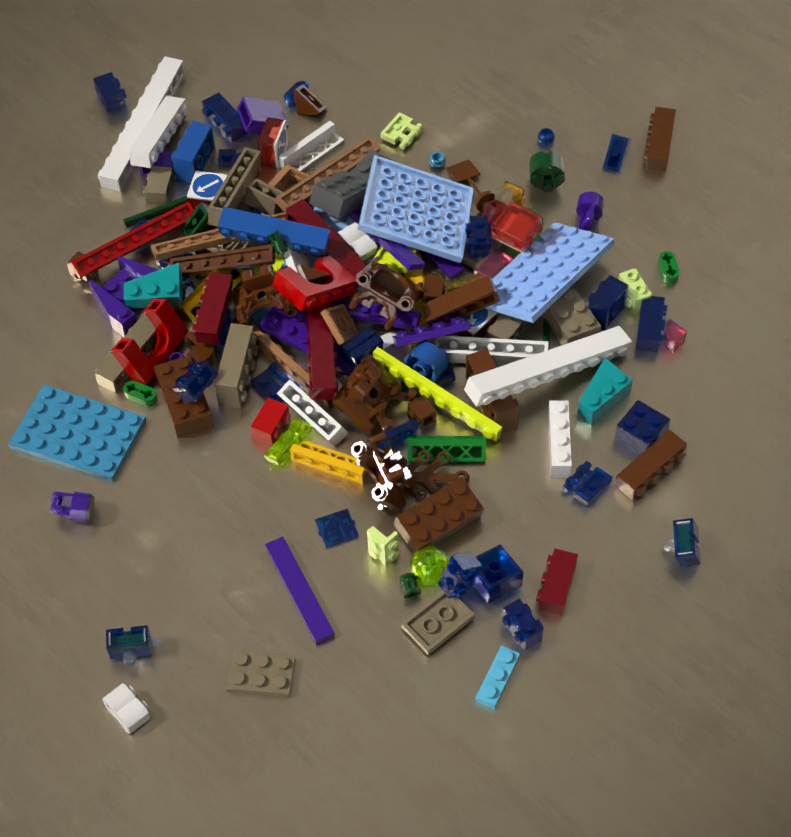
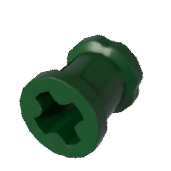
[399,573,421,600]

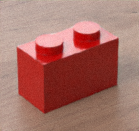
[250,398,291,445]

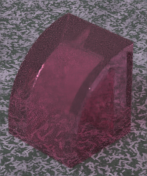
[663,319,687,353]

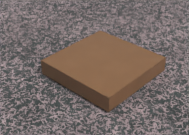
[320,304,361,345]

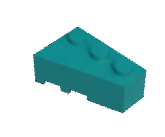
[124,263,183,309]
[577,358,633,425]

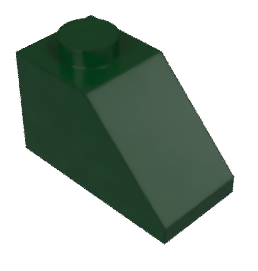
[181,203,216,236]

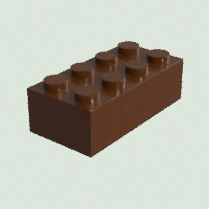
[465,349,519,433]
[154,355,214,438]
[394,477,484,556]

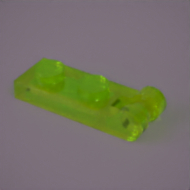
[263,419,312,466]

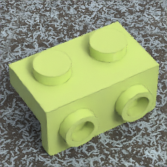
[616,268,651,314]
[367,526,399,565]

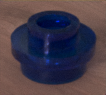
[538,128,555,144]

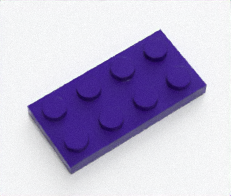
[392,317,471,347]

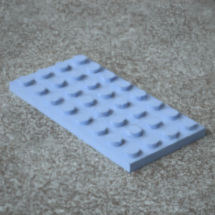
[486,222,615,323]

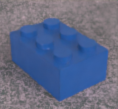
[171,121,215,184]

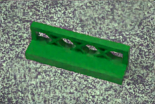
[408,436,486,462]

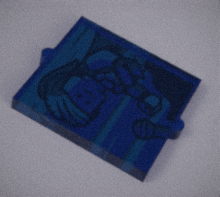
[315,509,359,548]

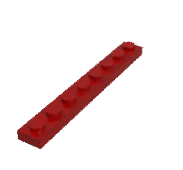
[69,201,194,279]

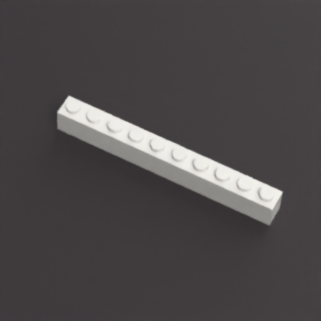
[98,56,185,192]
[464,326,632,407]

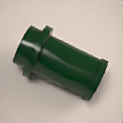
[268,231,288,255]

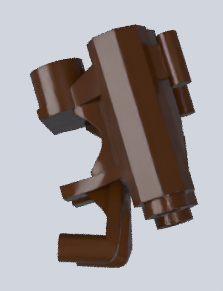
[349,256,423,330]
[233,265,298,326]
[332,355,417,434]
[351,432,416,513]

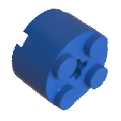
[403,340,448,383]

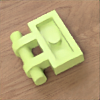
[380,112,423,150]

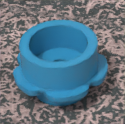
[429,152,446,168]

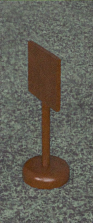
[446,160,495,214]

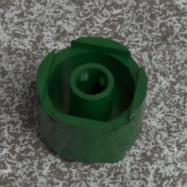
[529,151,565,192]

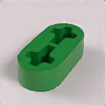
[658,251,680,284]
[123,381,158,406]

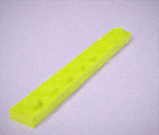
[373,347,502,442]

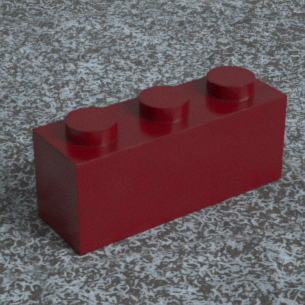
[536,548,578,616]

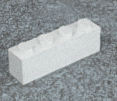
[277,380,348,447]
[548,400,572,478]

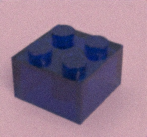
[588,275,629,331]
[615,400,671,454]
[465,544,524,604]

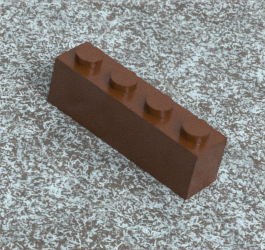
[643,107,676,171]
[421,274,501,327]
[615,429,687,500]

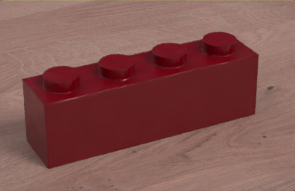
[192,272,233,345]

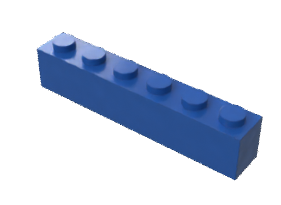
[218,207,331,257]

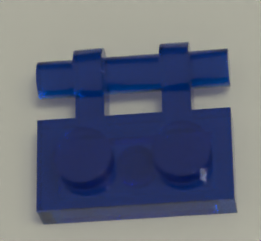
[562,461,613,507]

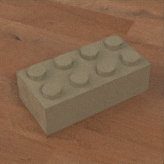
[541,285,601,345]
[214,323,259,409]

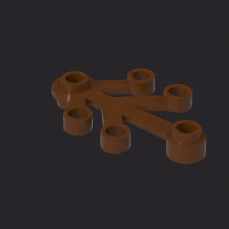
[408,450,470,501]

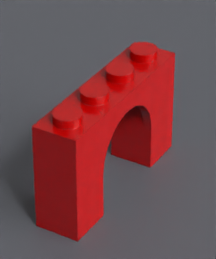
[272,255,358,312]
[111,299,189,384]

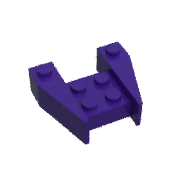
[89,256,159,337]

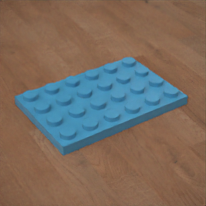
[8,384,146,481]

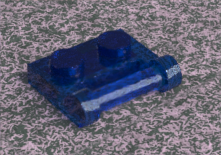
[250,362,300,403]

